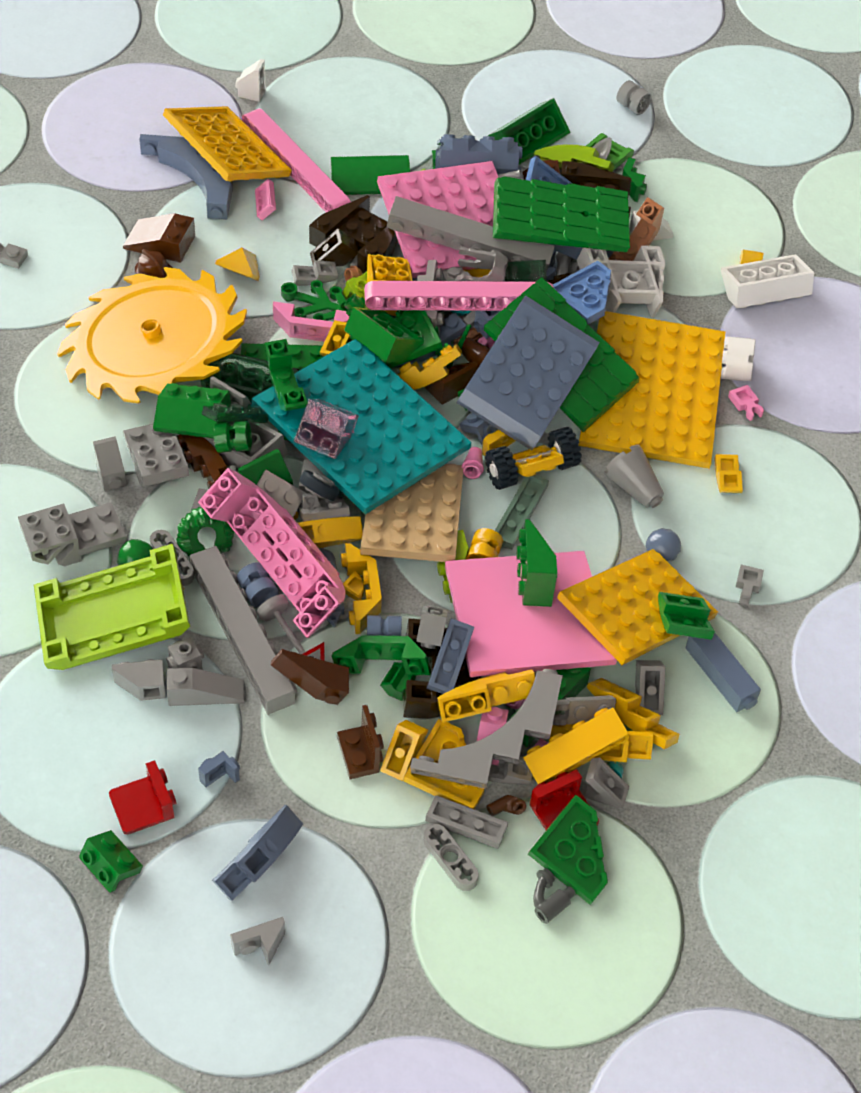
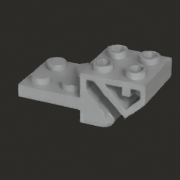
[123,424,189,487]
[18,502,126,566]

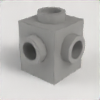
[166,637,204,670]

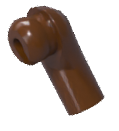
[486,795,527,817]

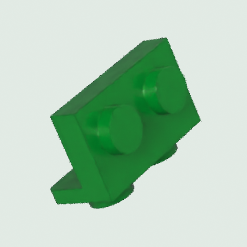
[79,830,143,893]

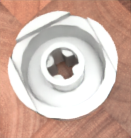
[721,336,755,381]

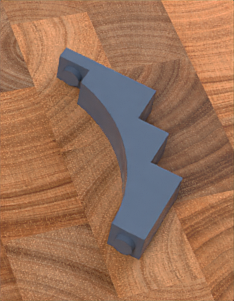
[139,134,233,220]

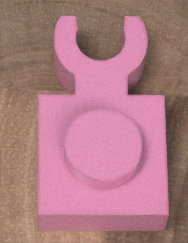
[728,385,764,421]

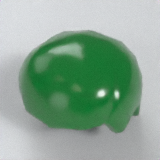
[117,539,153,566]

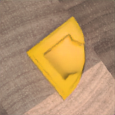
[343,571,364,601]

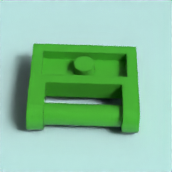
[586,133,634,170]

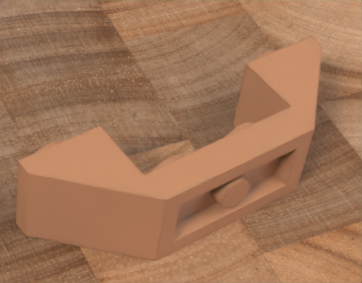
[608,197,664,261]

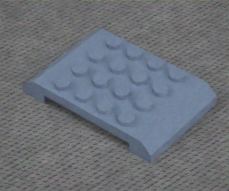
[457,295,600,451]

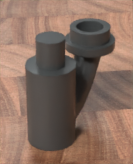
[533,868,576,924]

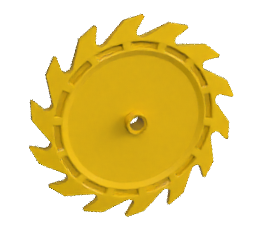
[57,267,247,404]

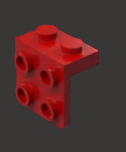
[109,760,177,835]
[530,769,599,830]

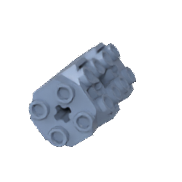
[435,134,522,174]

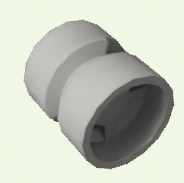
[616,80,652,115]

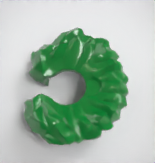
[176,507,235,557]

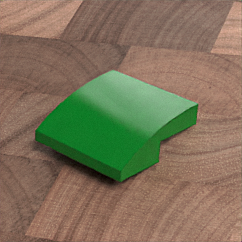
[658,592,715,640]

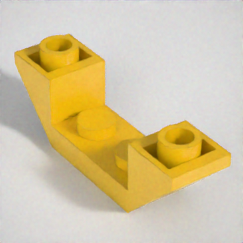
[341,543,382,634]

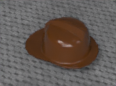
[135,249,173,278]

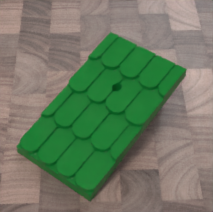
[493,176,630,260]
[484,277,639,432]

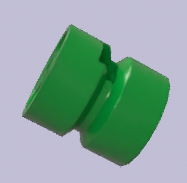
[214,421,252,453]

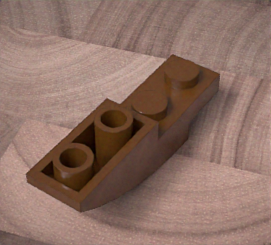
[176,434,227,490]

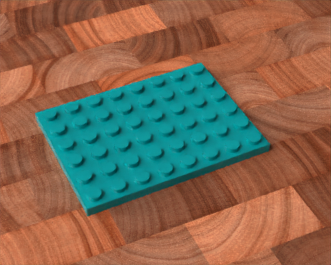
[252,339,472,515]

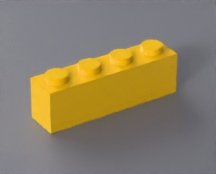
[523,708,630,784]

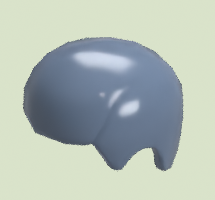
[646,528,681,561]

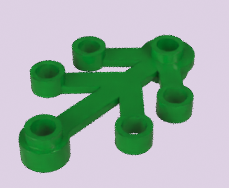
[281,280,348,321]

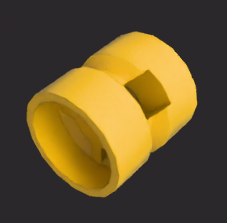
[466,528,503,560]

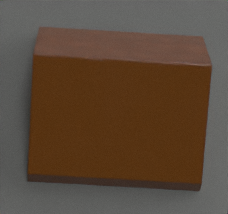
[424,362,478,405]

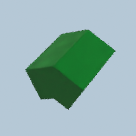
[380,662,416,701]

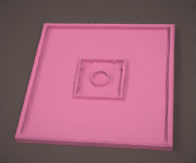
[445,551,617,677]

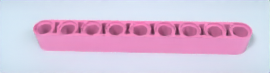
[242,108,351,212]
[364,281,554,311]

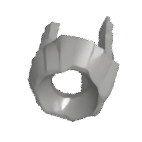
[456,246,509,282]

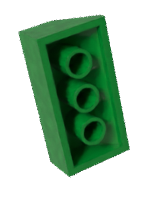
[488,98,571,165]

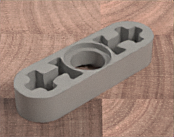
[150,530,194,586]
[423,824,478,891]

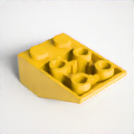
[367,254,413,316]

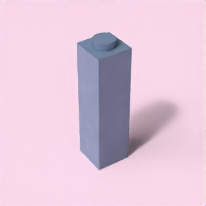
[685,633,761,713]

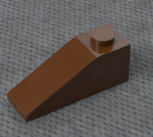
[271,649,349,705]

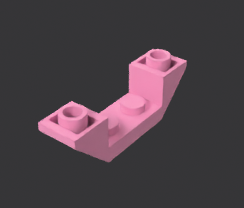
[273,302,349,342]

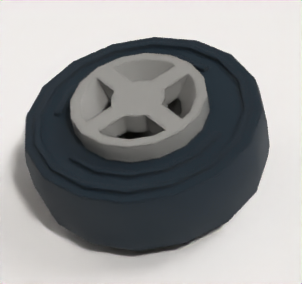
[299,470,340,501]

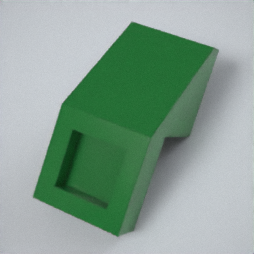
[622,157,647,202]

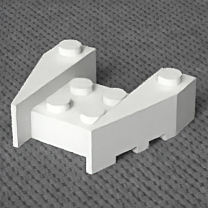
[577,246,665,318]

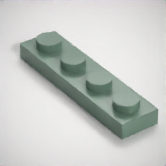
[495,475,549,550]

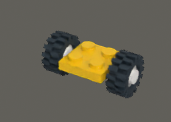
[485,427,582,490]

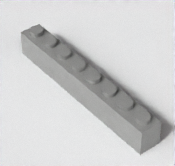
[387,196,555,277]
[190,546,297,715]

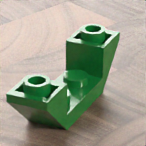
[264,339,308,411]
[331,635,431,675]

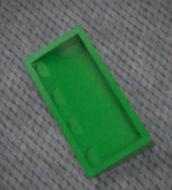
[331,155,410,195]

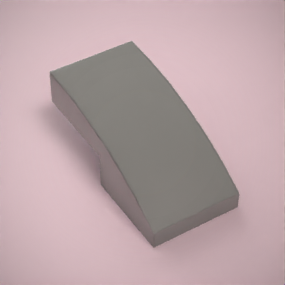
[291,260,338,286]
[488,756,532,784]

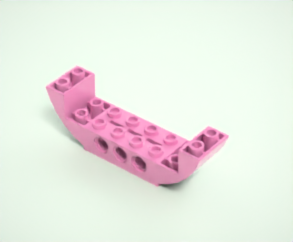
[198,468,346,638]

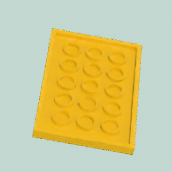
[163,106,291,182]
[557,549,718,665]

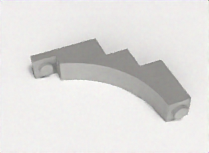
[410,669,563,789]

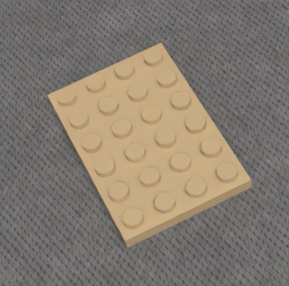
[360,464,463,562]

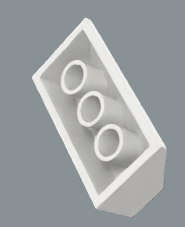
[721,254,814,308]

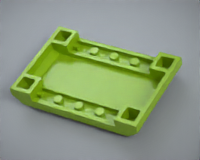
[34,544,190,670]

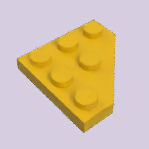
[404,718,484,810]

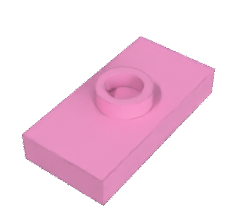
[255,179,276,220]

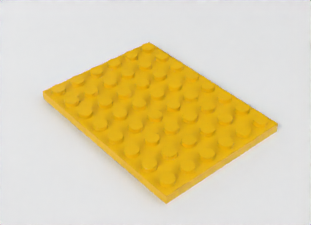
[578,311,726,469]

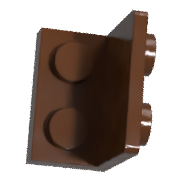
[337,705,384,780]

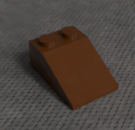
[123,213,195,263]

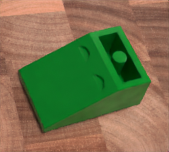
[516,519,557,607]

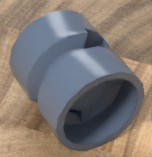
[237,562,279,608]
[367,615,402,636]

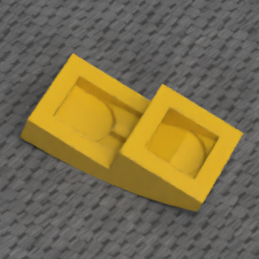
[714,454,743,493]

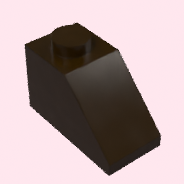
[310,228,358,267]

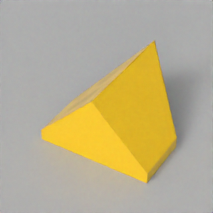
[215,247,260,281]

